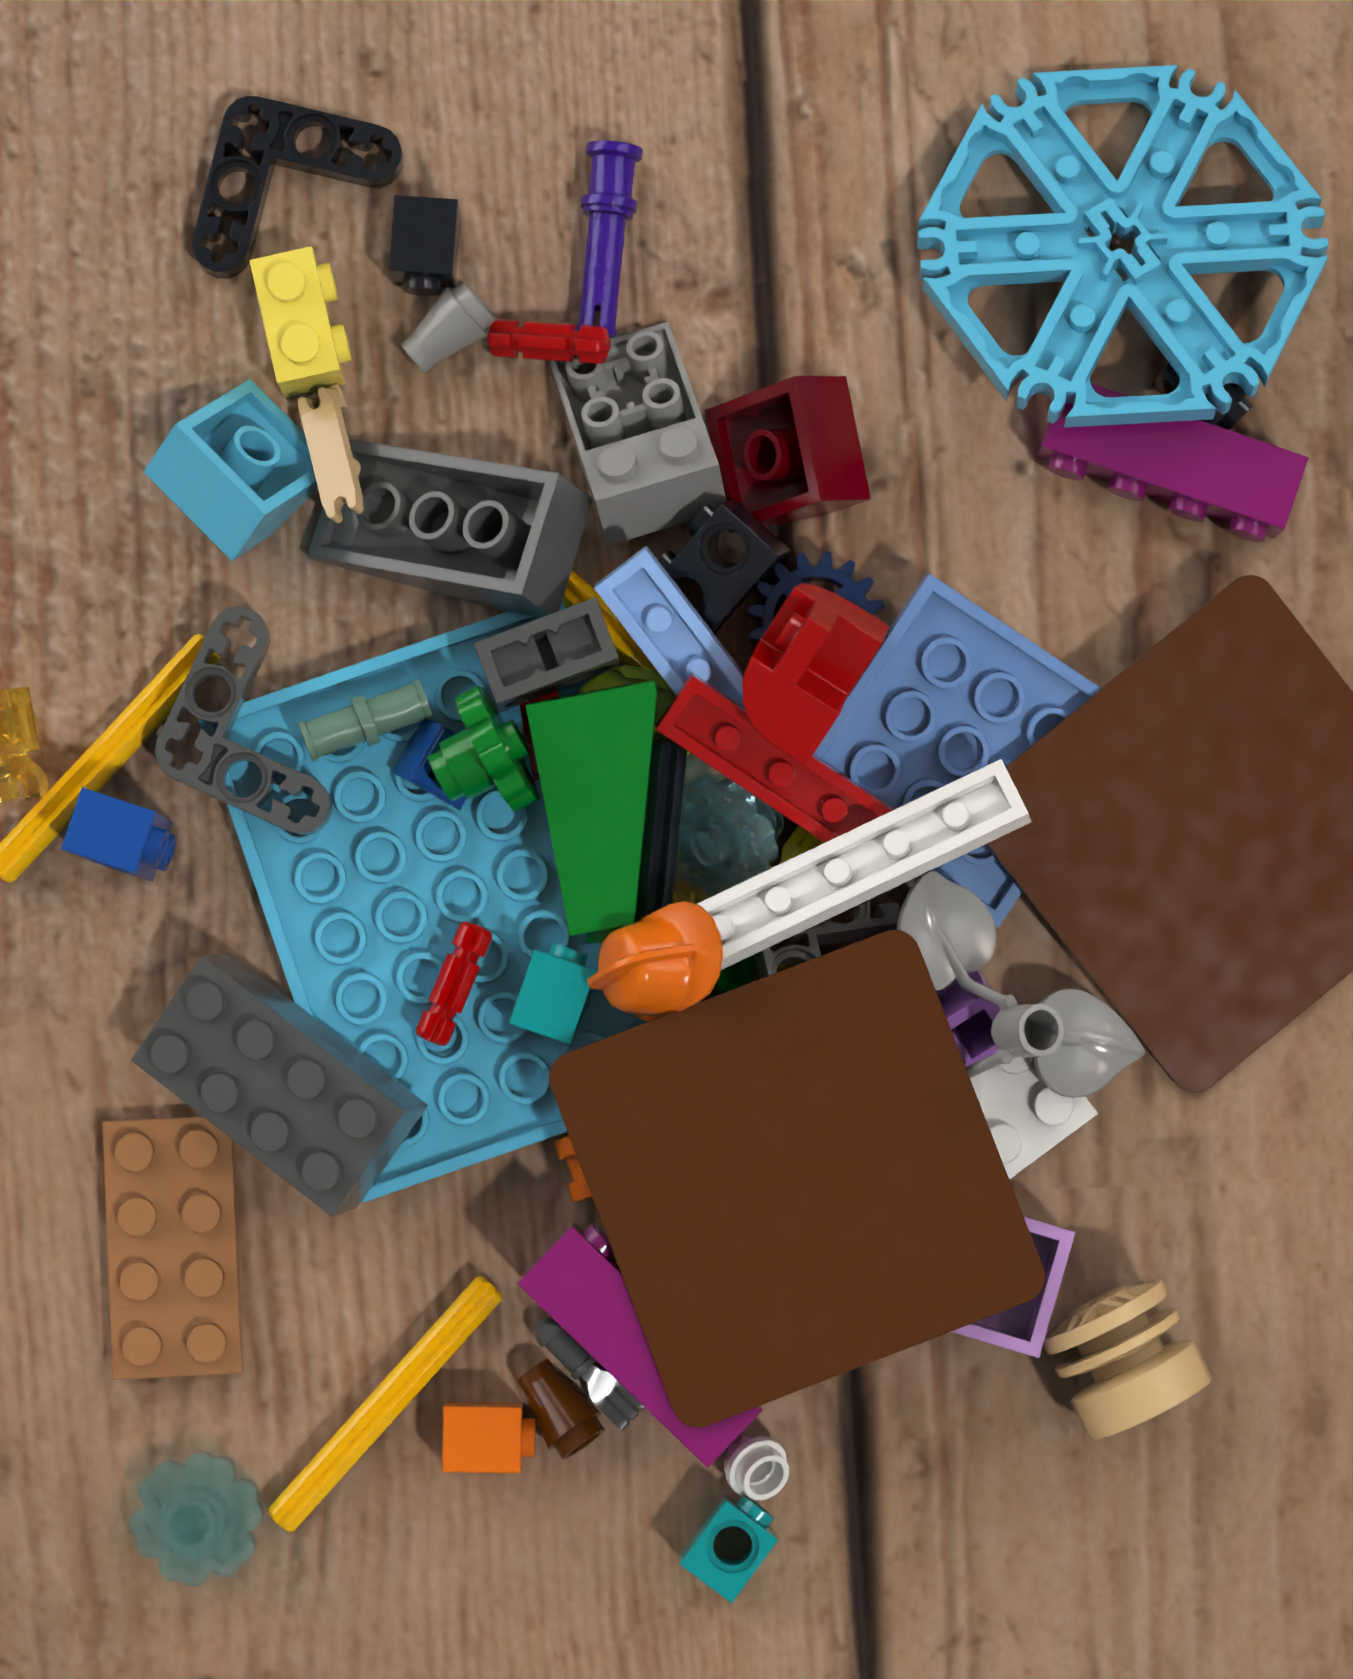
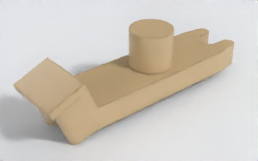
[297,383,364,524]

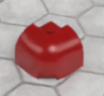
[742,583,890,766]

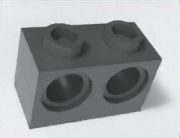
[474,597,619,712]

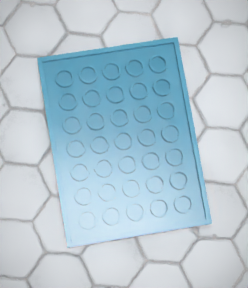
[198,601,702,1203]

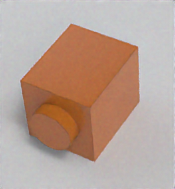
[442,1401,536,1473]

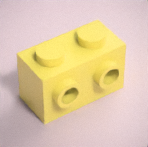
[249,246,352,398]

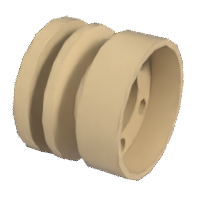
[1043,1279,1213,1440]

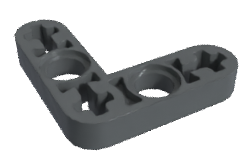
[155,606,332,836]

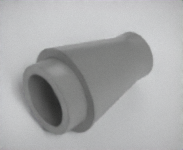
[401,281,497,373]

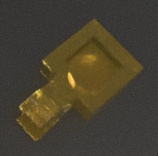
[0,687,48,803]

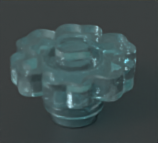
[677,775,784,897]
[130,1451,265,1587]

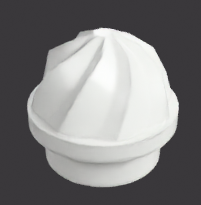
[724,1434,789,1500]

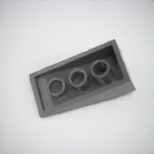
[307,439,593,617]

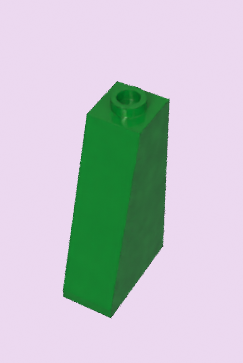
[526,679,658,943]

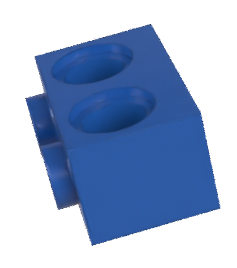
[61,787,177,882]

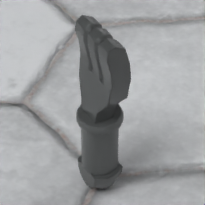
[534,1318,645,1431]

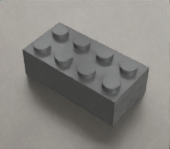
[131,952,428,1217]

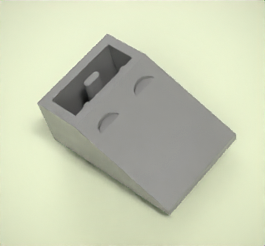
[549,322,727,546]

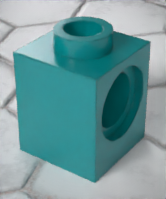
[509,943,597,1046]
[679,1494,778,1603]

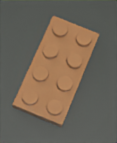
[102,1117,244,1380]

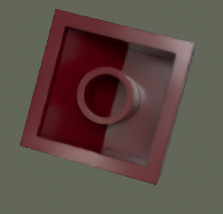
[705,376,871,533]

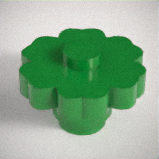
[428,686,540,811]

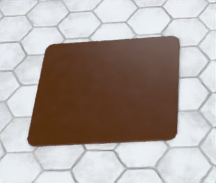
[987,575,1353,1093]
[549,930,1045,1428]

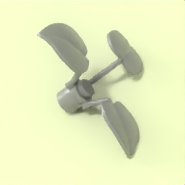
[897,871,1145,1098]

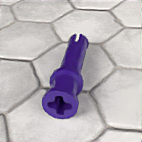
[576,140,643,338]

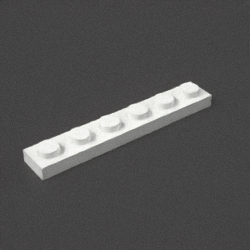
[697,759,1031,970]

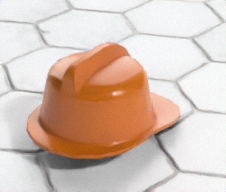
[587,901,723,1022]

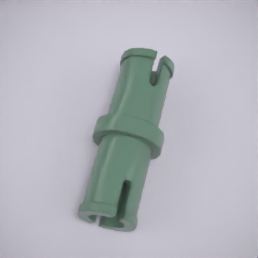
[298,679,433,762]

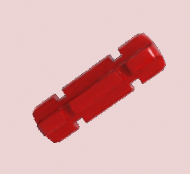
[487,319,611,364]
[416,921,492,1046]

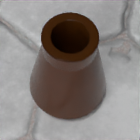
[517,1359,605,1460]

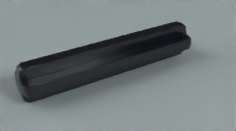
[635,739,687,922]

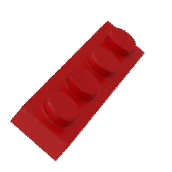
[655,673,895,843]

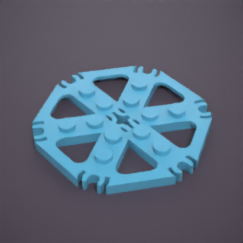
[917,65,1329,428]

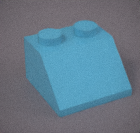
[143,379,318,561]

